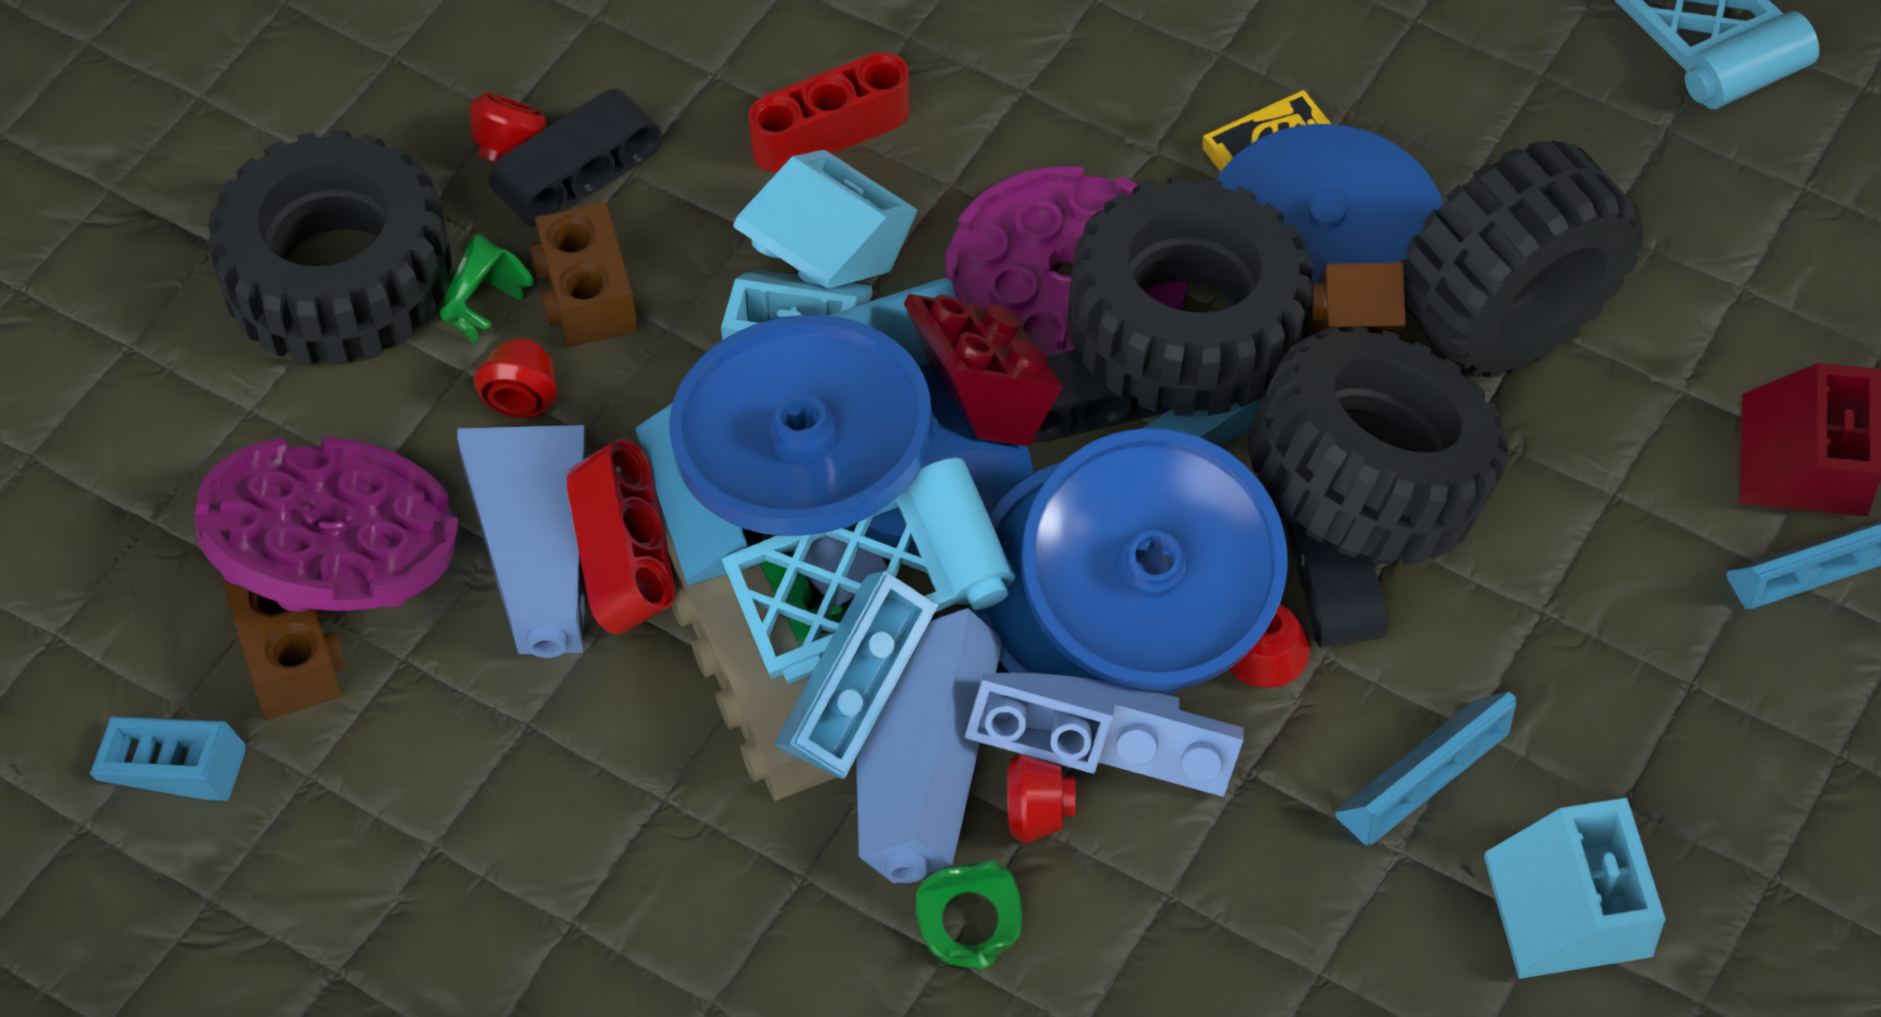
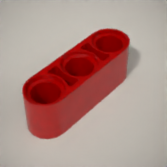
[748,52,910,173]
[566,438,675,634]

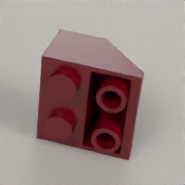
[904,294,1063,446]
[1739,363,1881,517]

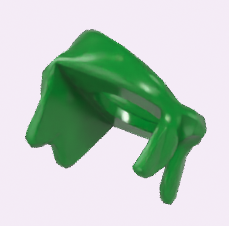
[440,233,535,345]
[916,860,1022,971]

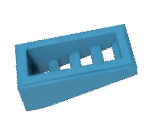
[90,716,246,801]

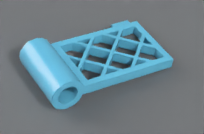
[1614,0,1819,110]
[721,458,1016,685]

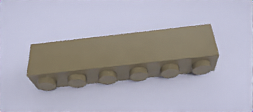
[658,501,837,801]

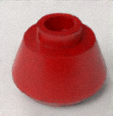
[470,93,548,162]
[473,338,558,418]
[1229,605,1310,688]
[1007,753,1076,844]

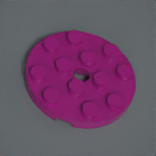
[945,166,1189,356]
[194,437,458,612]

